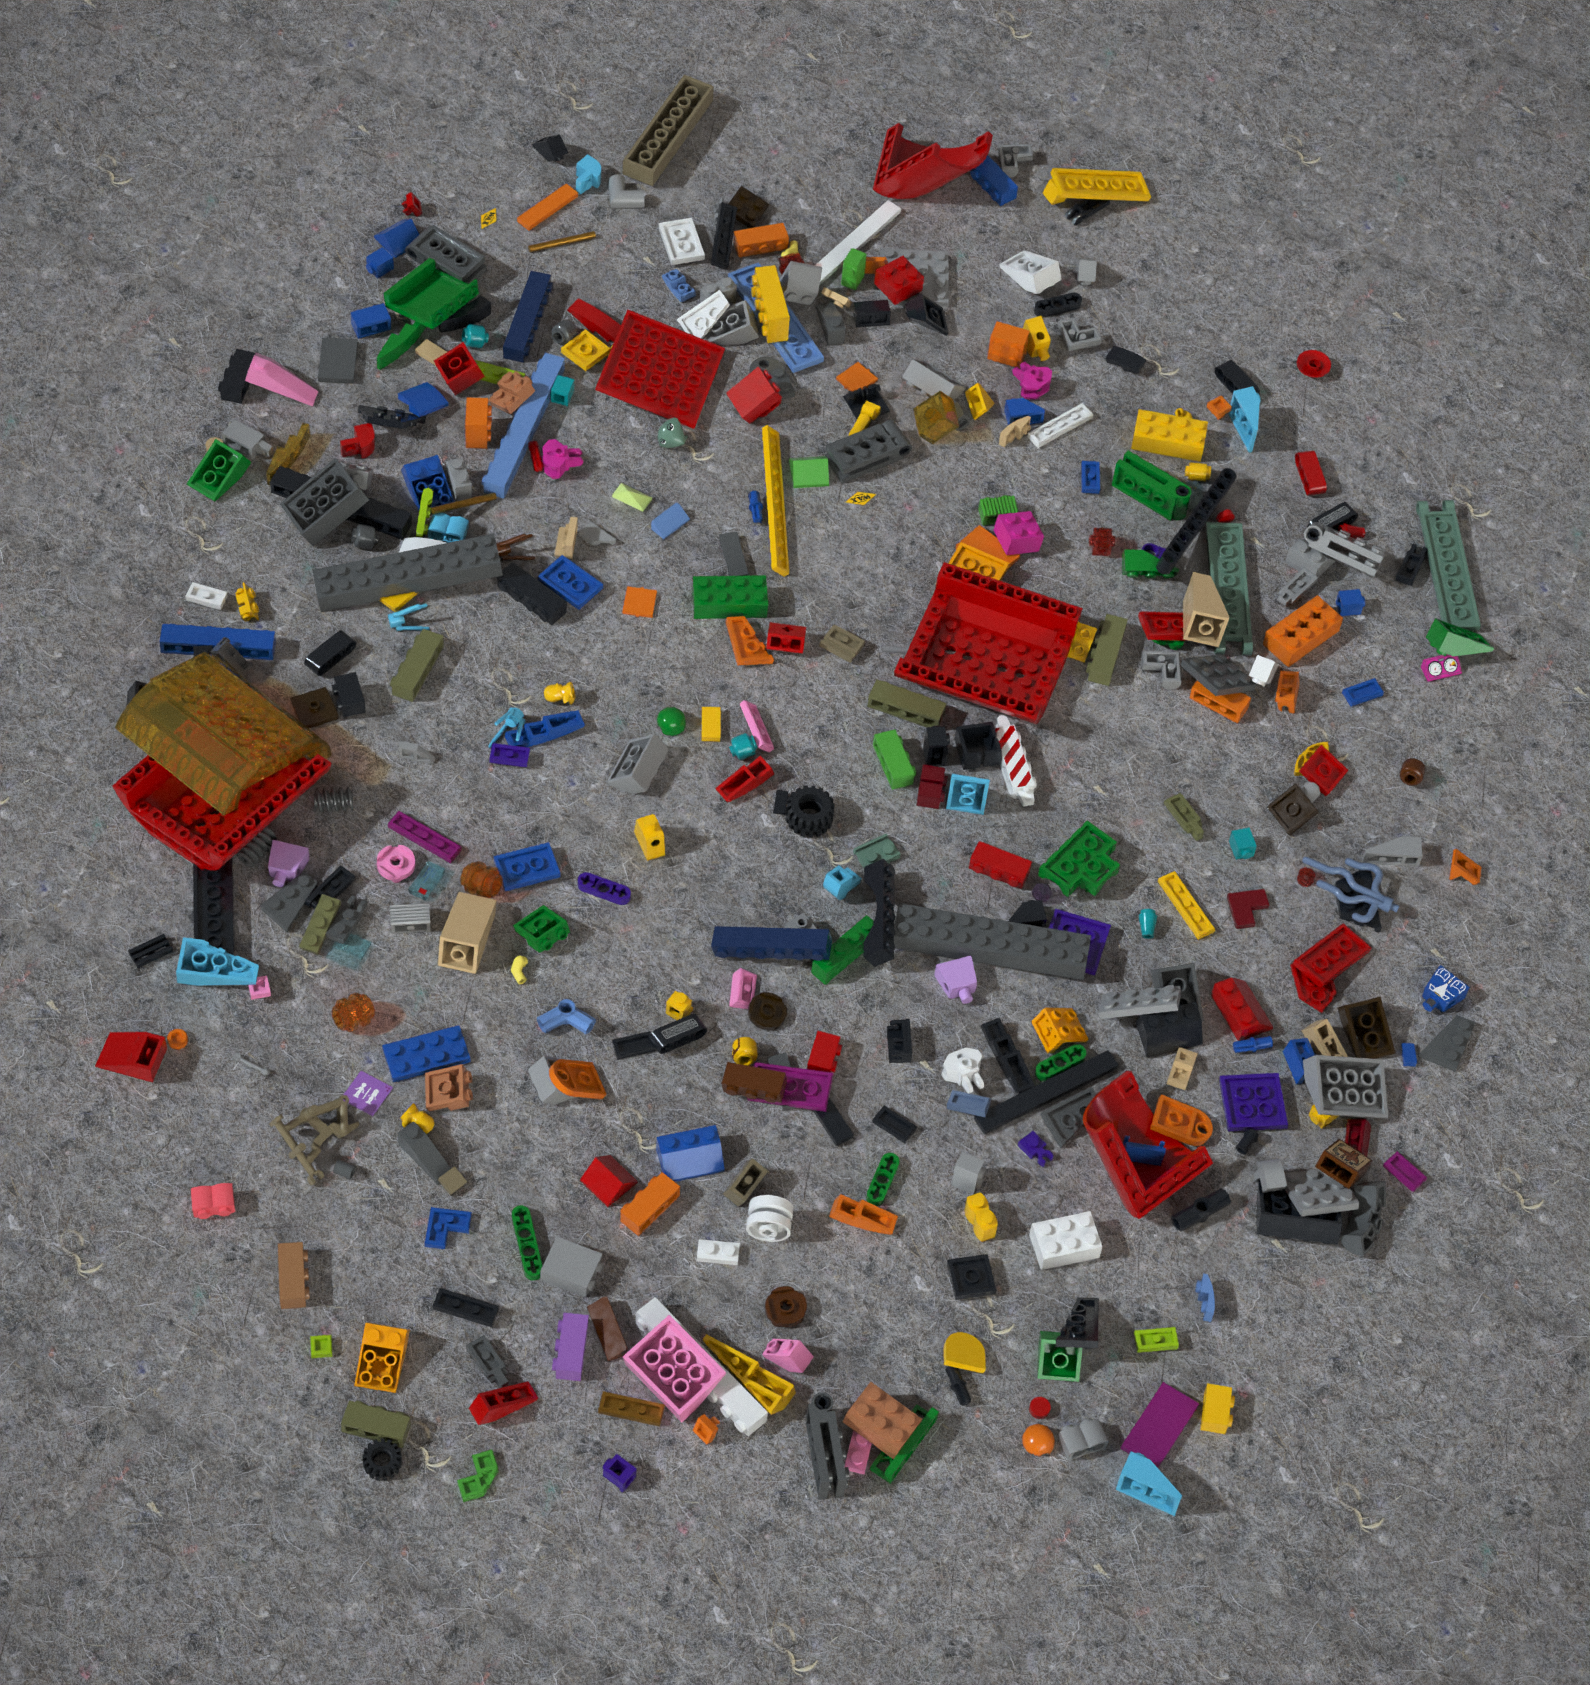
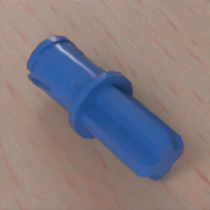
[748,491,763,523]
[1233,1036,1273,1053]

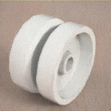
[746,1195,794,1242]

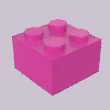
[993,511,1044,555]

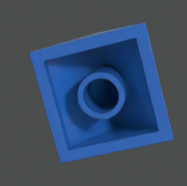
[374,218,419,258]

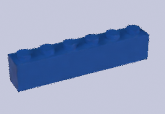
[159,624,276,660]

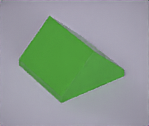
[789,456,829,488]

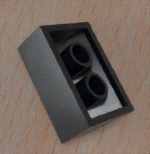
[1135,1002,1203,1058]

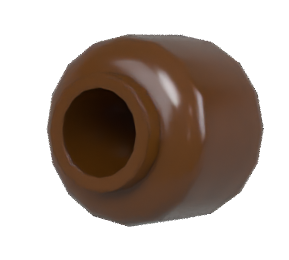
[1399,758,1426,786]

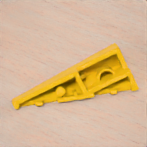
[703,1334,796,1415]

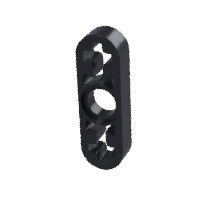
[1034,292,1082,318]

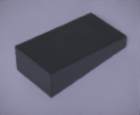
[773,790,789,815]

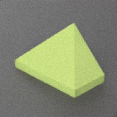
[612,483,652,512]

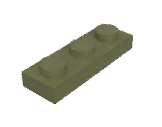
[299,894,341,955]

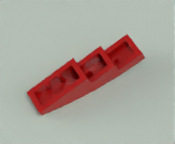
[567,298,621,342]

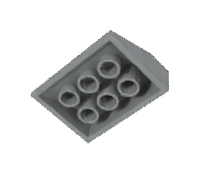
[1303,1055,1388,1119]

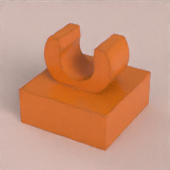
[1207,396,1232,420]
[693,1414,720,1445]

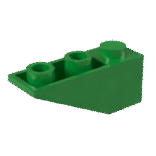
[1122,549,1179,578]

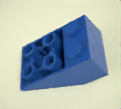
[401,455,454,514]

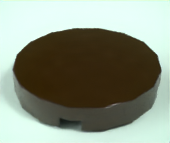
[748,992,787,1030]

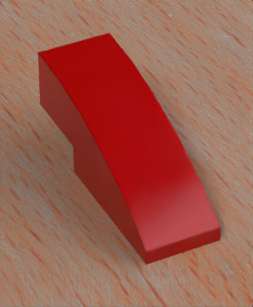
[715,756,775,803]

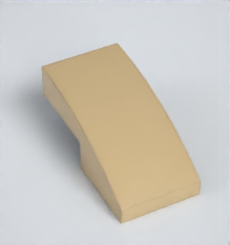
[1167,1047,1198,1090]

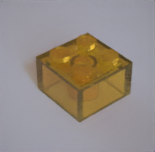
[913,391,959,444]

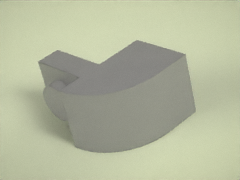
[1253,1158,1287,1193]

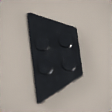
[358,405,426,429]
[1334,870,1382,932]

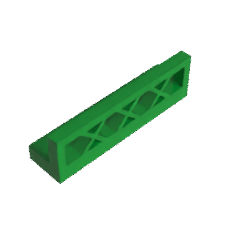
[869,1404,939,1484]

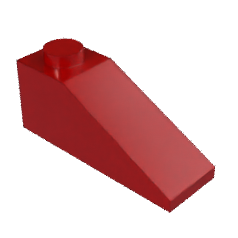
[468,1381,538,1425]

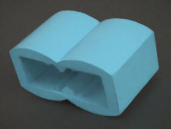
[428,512,469,543]

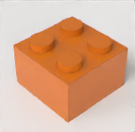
[987,321,1030,368]
[465,397,492,449]

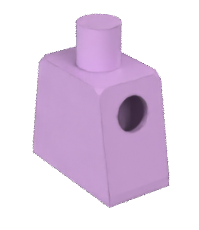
[268,840,310,887]
[934,956,977,1004]

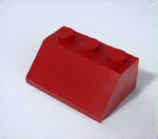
[1211,977,1273,1041]

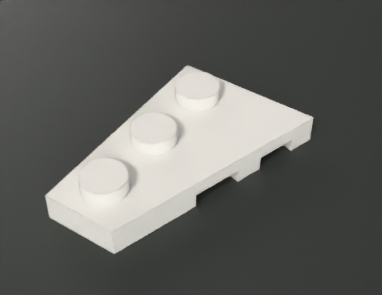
[677,290,730,339]

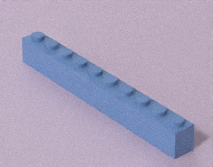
[482,353,565,499]

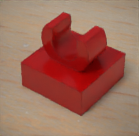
[402,192,422,217]

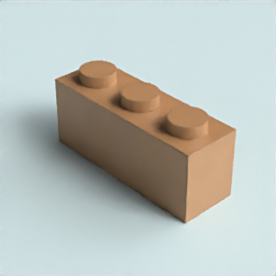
[278,1242,310,1309]

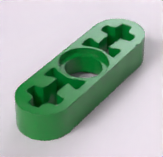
[1035,1044,1087,1082]
[866,1153,899,1206]

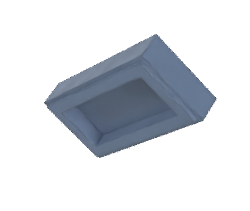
[947,1090,991,1117]

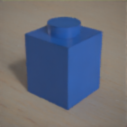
[366,247,394,279]
[1336,589,1365,616]

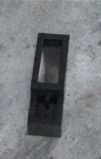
[439,295,491,333]

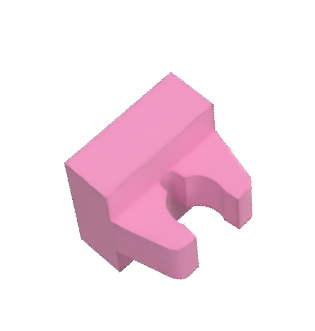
[248,975,271,1000]

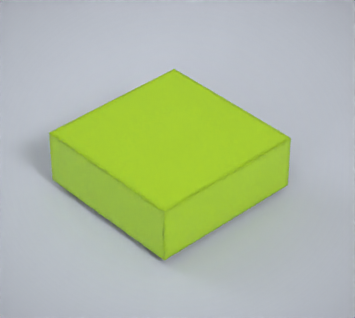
[310,1335,333,1358]

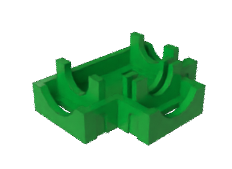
[1038,820,1120,897]

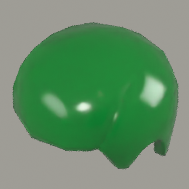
[657,707,686,736]

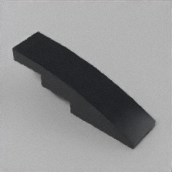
[980,1017,1035,1094]

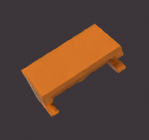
[1275,671,1300,713]

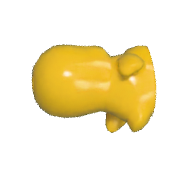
[544,682,575,705]
[400,1103,434,1134]

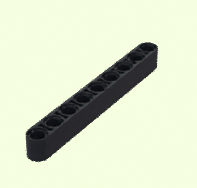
[1156,468,1237,575]

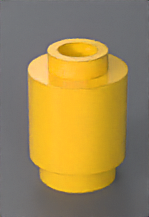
[1185,462,1211,481]

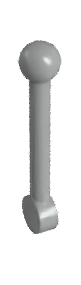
[233,1053,270,1076]

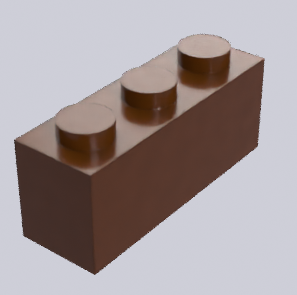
[721,1062,787,1103]

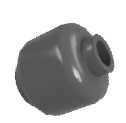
[552,320,577,346]
[351,524,379,550]

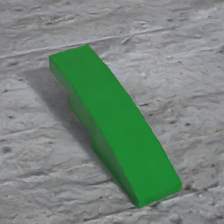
[377,321,427,370]

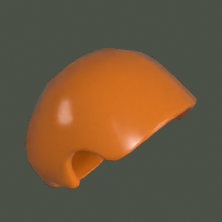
[1022,1424,1055,1457]

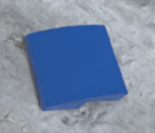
[398,382,449,417]

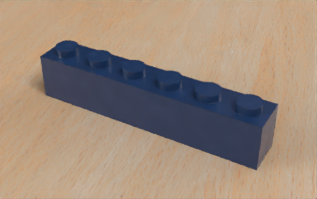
[503,271,554,363]
[711,926,832,961]

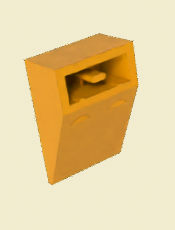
[354,1322,410,1393]

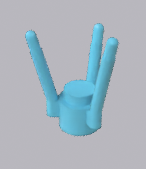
[388,604,430,631]
[488,707,526,748]

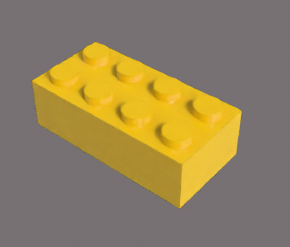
[751,265,790,343]
[1131,409,1208,462]

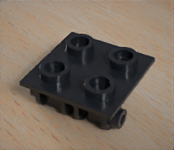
[843,383,890,420]

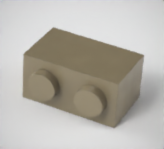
[723,1158,768,1207]

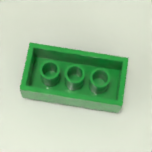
[692,575,768,619]

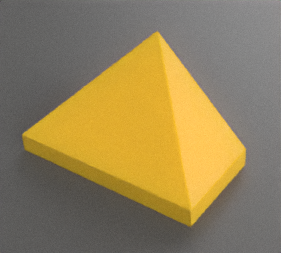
[965,383,995,420]

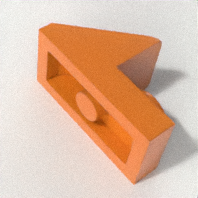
[1449,849,1482,885]

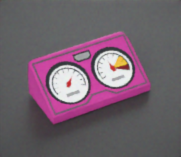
[1421,654,1462,682]

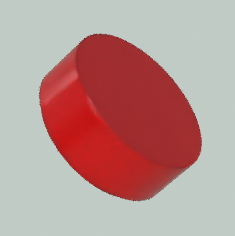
[1216,509,1235,523]
[1029,1397,1051,1419]

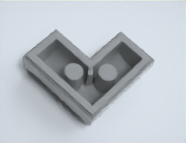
[998,144,1033,178]
[608,174,645,209]
[1057,318,1102,351]
[1141,651,1181,690]

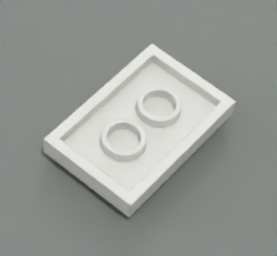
[659,218,705,265]

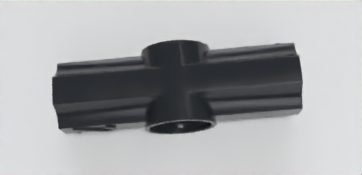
[1171,1188,1231,1232]

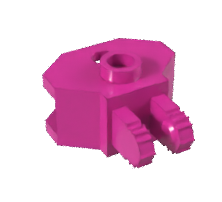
[1012,362,1052,399]
[542,439,584,479]

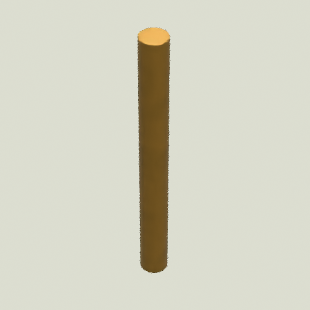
[528,231,596,252]
[431,493,497,514]

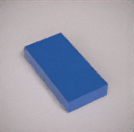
[1342,678,1384,707]

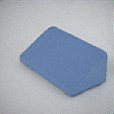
[651,502,690,539]

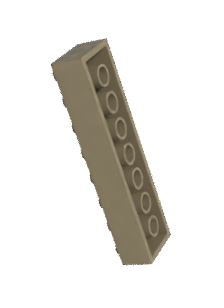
[623,75,714,186]

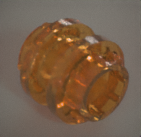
[461,861,503,898]
[332,992,375,1032]

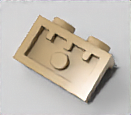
[554,517,578,559]

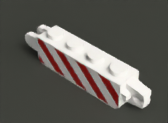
[995,715,1037,807]

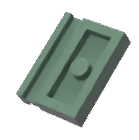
[853,834,901,868]

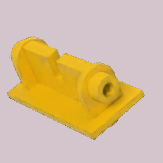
[235,582,259,622]

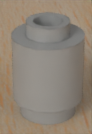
[1301,782,1320,803]

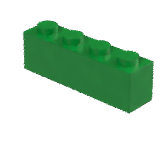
[811,915,874,985]

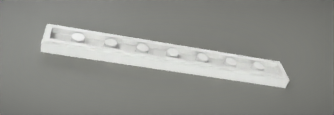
[815,200,901,286]

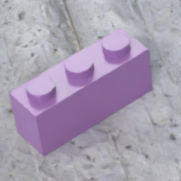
[552,1313,589,1381]

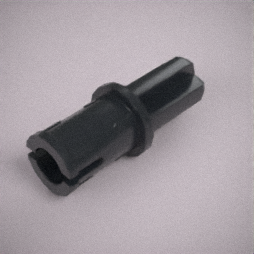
[945,1366,971,1406]

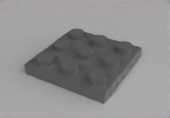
[1180,654,1256,696]

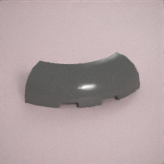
[1340,1181,1386,1256]

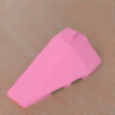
[245,353,318,406]

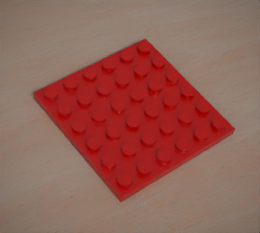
[595,309,725,429]

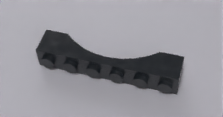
[863,859,895,967]

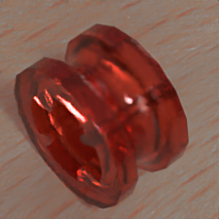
[1297,867,1315,887]

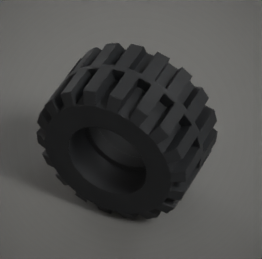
[786,785,835,838]

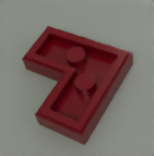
[1227,889,1269,929]

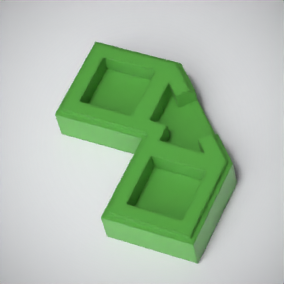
[457,1449,499,1502]

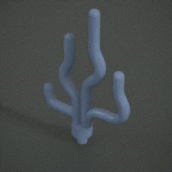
[1302,857,1399,923]

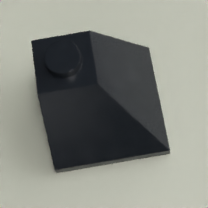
[905,294,949,336]

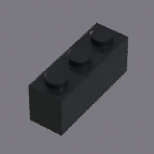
[218,349,255,404]

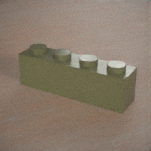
[1086,614,1128,686]
[390,629,444,702]
[867,679,946,727]

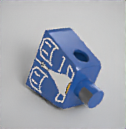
[1422,965,1470,1012]

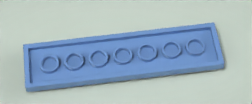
[728,262,824,373]

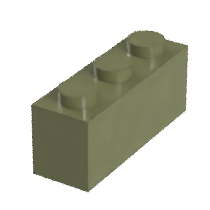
[341,1401,411,1448]

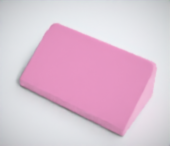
[729,968,757,1009]

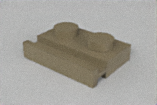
[819,624,865,663]

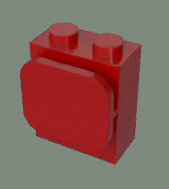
[726,366,783,424]

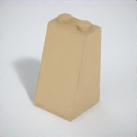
[1183,572,1229,647]
[438,892,497,974]

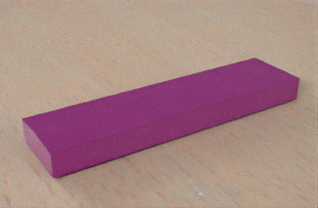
[388,811,462,864]

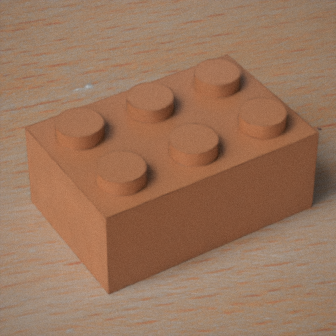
[842,1382,922,1459]

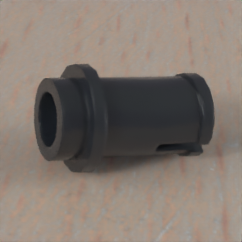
[1235,1129,1259,1155]

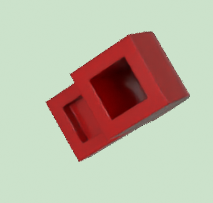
[340,423,375,459]

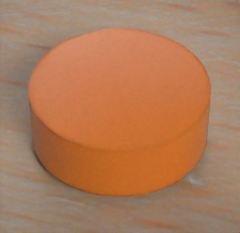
[167,1029,188,1050]

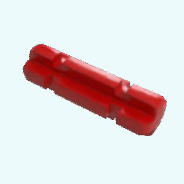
[528,440,544,472]

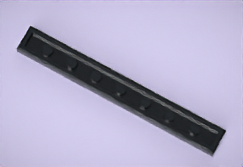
[974,1050,1119,1135]

